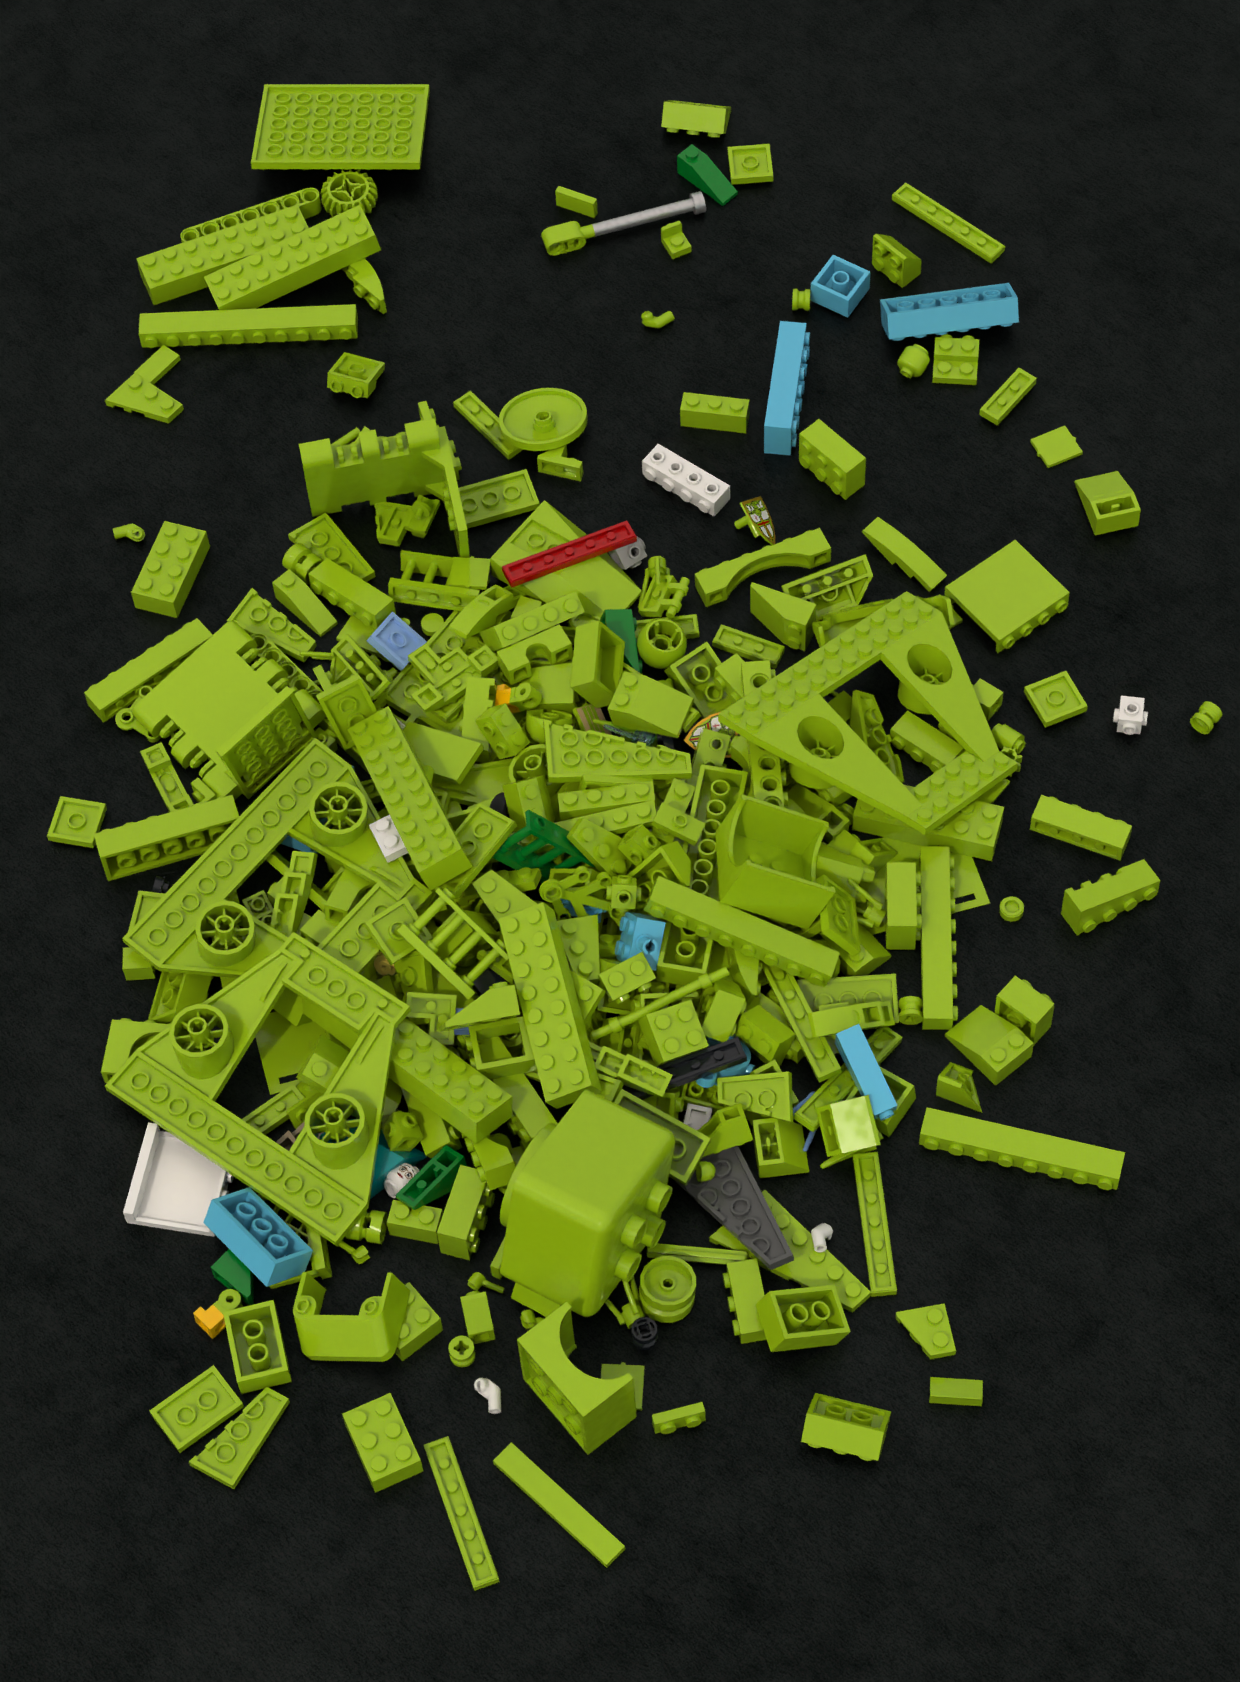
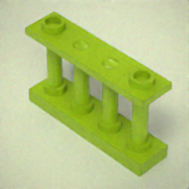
[388,550,490,611]
[397,886,508,1000]

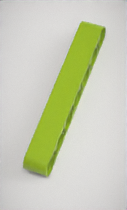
[180,187,322,243]

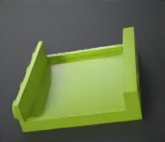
[945,540,1070,653]

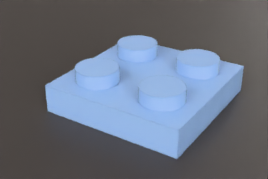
[366,611,427,671]

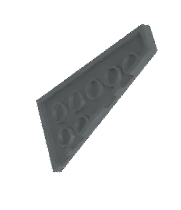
[673,1146,794,1270]

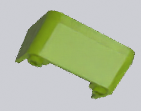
[293,1272,410,1362]

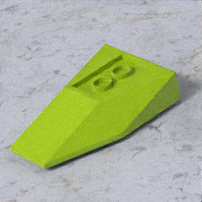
[490,500,642,617]

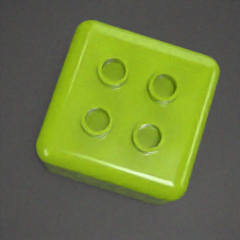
[500,1090,675,1317]

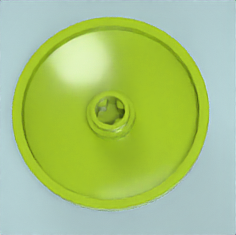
[499,388,588,451]

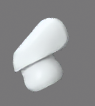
[811,1223,833,1252]
[474,1378,501,1414]

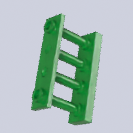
[492,810,595,883]

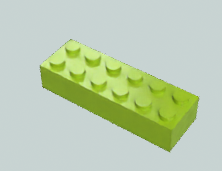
[852,784,1004,861]
[94,795,239,881]

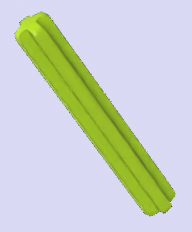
[647,1243,748,1265]

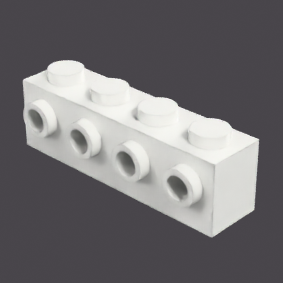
[642,444,730,517]

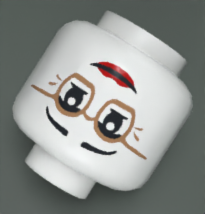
[384,1163,420,1198]

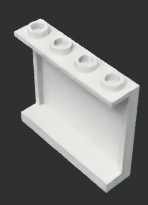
[123,1122,234,1237]

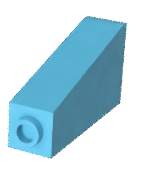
[835,1024,898,1121]

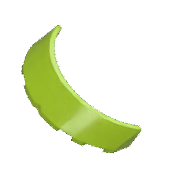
[812,595,954,647]

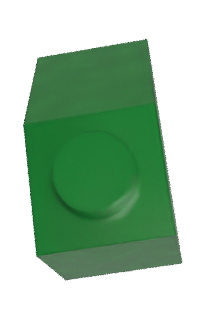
[211,1249,254,1306]

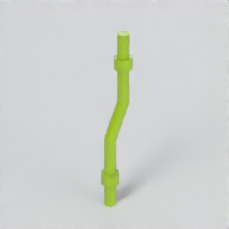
[591,966,730,1040]

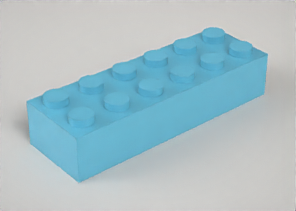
[880,283,1019,341]
[764,321,810,456]

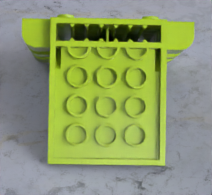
[299,418,470,558]
[132,620,327,801]

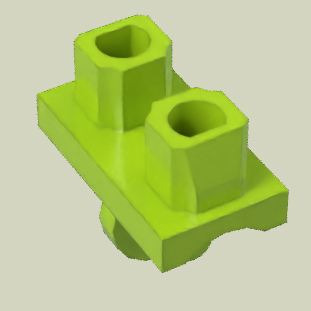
[404,495,440,538]

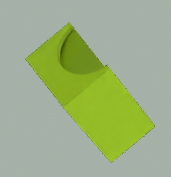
[715,794,835,930]
[517,1302,637,1455]

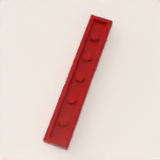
[502,520,637,588]

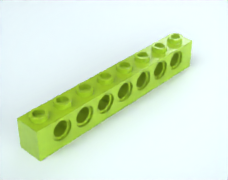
[741,660,788,808]

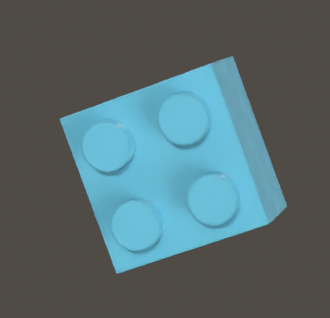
[810,255,870,318]

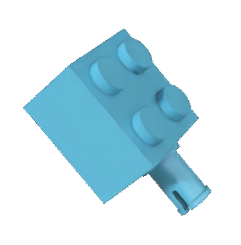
[615,911,666,971]

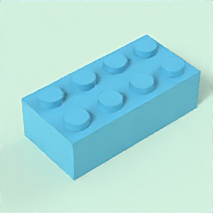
[203,1187,313,1287]

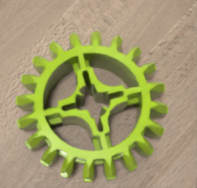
[321,169,378,217]

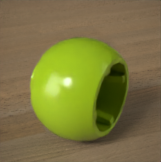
[637,618,687,669]

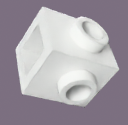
[1113,696,1148,735]

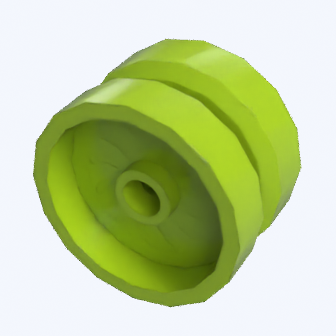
[639,1256,696,1323]

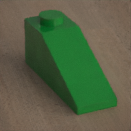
[677,144,738,206]
[395,1145,467,1210]

